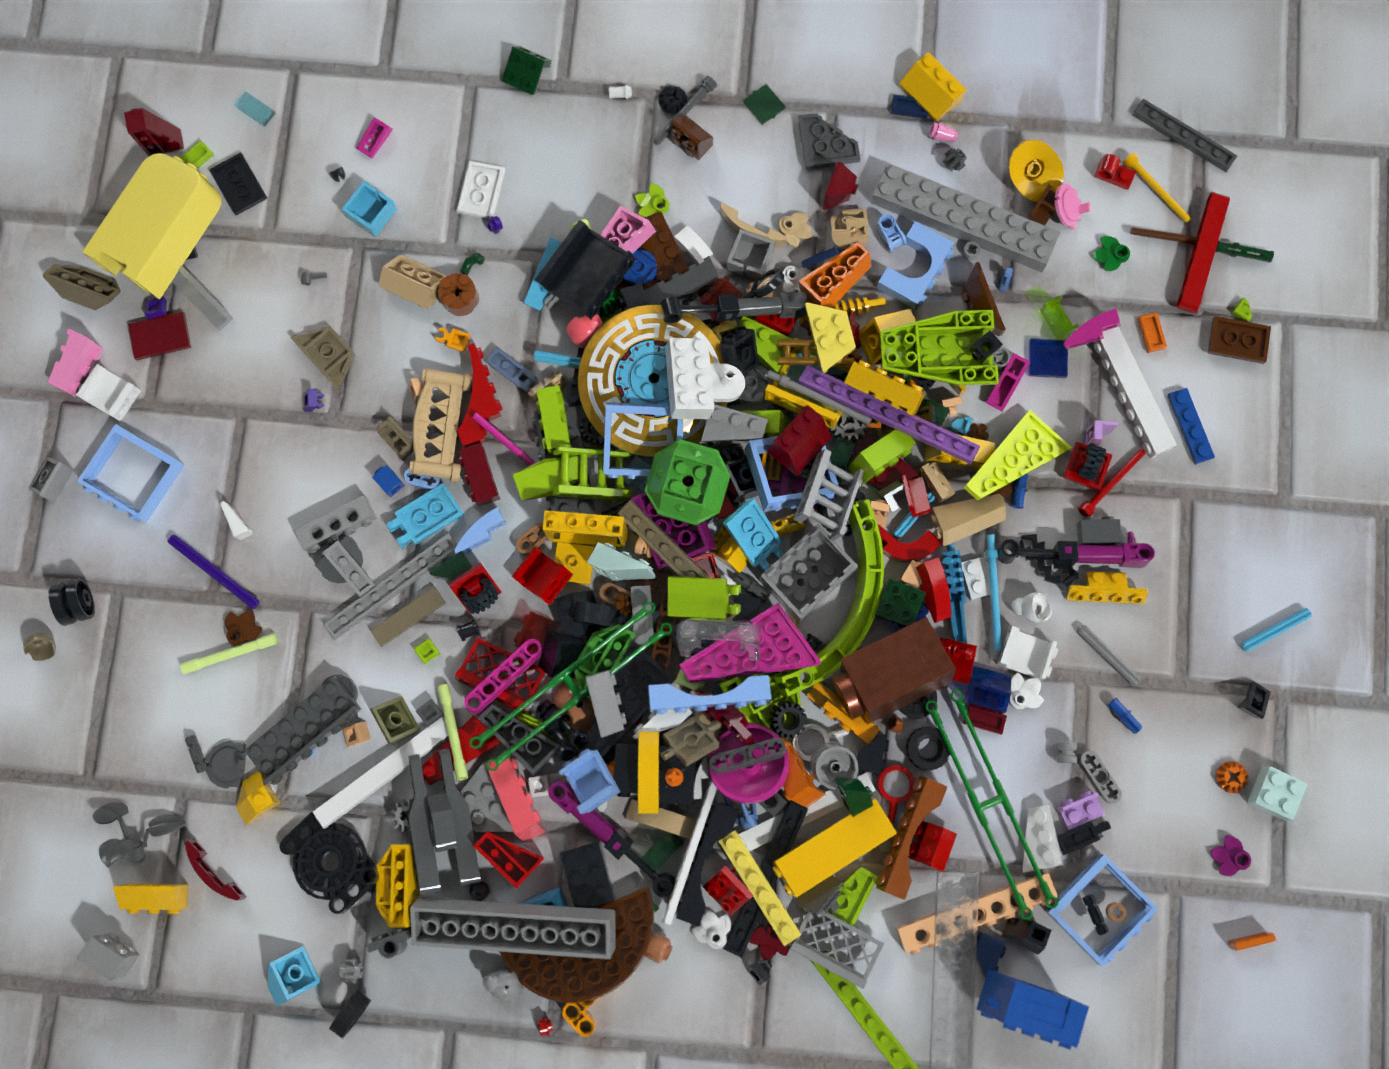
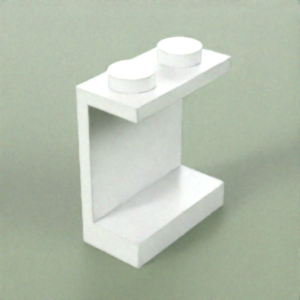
[76,364,141,422]
[997,626,1058,681]

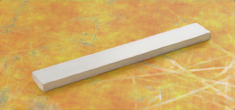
[313,716,449,829]
[739,772,875,851]
[662,778,717,925]

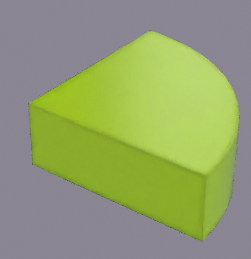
[1231,297,1252,322]

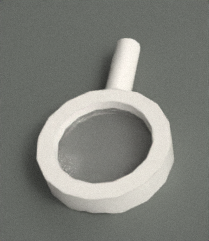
[792,724,849,762]

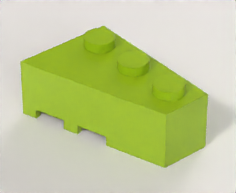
[847,429,916,486]

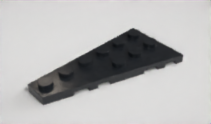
[578,640,675,758]

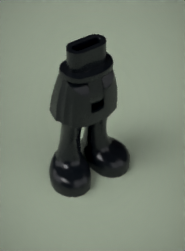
[537,699,588,761]

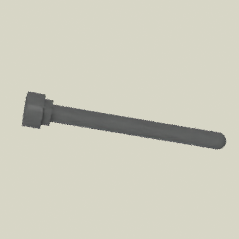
[654,76,717,145]

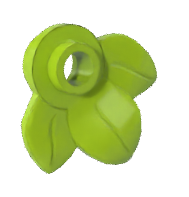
[635,183,670,217]

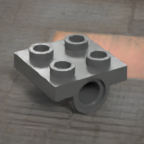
[366,928,411,958]

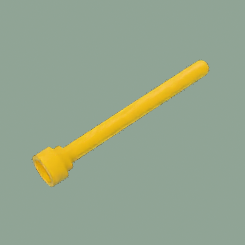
[1122,152,1190,222]

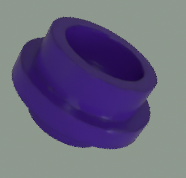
[486,216,503,234]

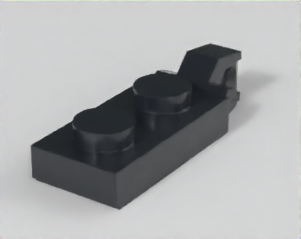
[1057,820,1111,856]

